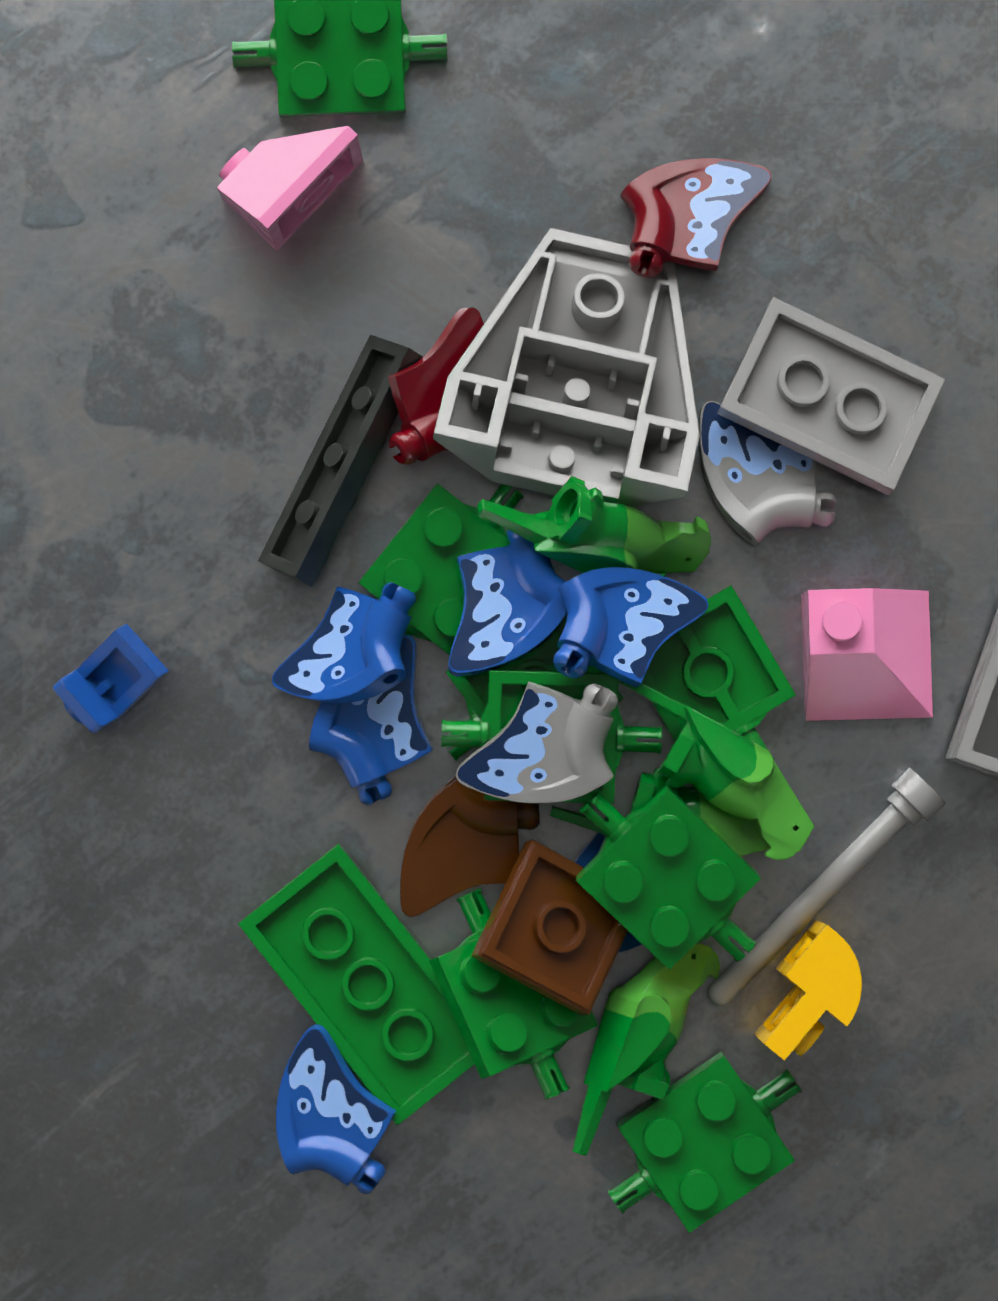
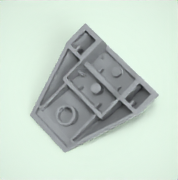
[433,228,700,507]

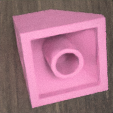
[217,126,363,251]
[801,588,933,721]

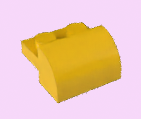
[754,920,862,1061]

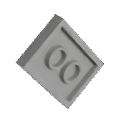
[717,297,945,496]

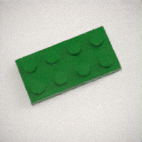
[238,843,474,1126]

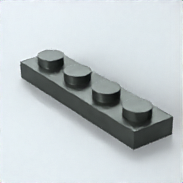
[258,335,423,586]

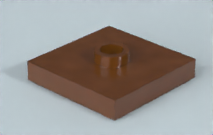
[471,839,628,1016]

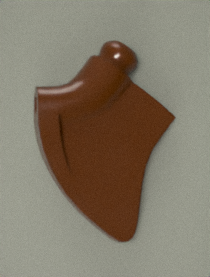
[400,776,540,917]

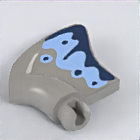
[699,401,836,546]
[456,681,618,803]

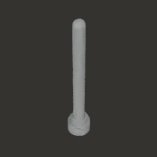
[708,768,946,1006]

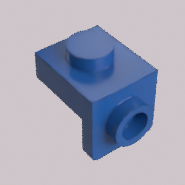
[53,623,169,734]

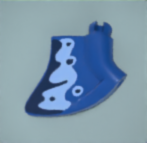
[448,530,567,677]
[553,567,708,688]
[272,582,416,704]
[309,634,434,805]
[276,1024,396,1194]

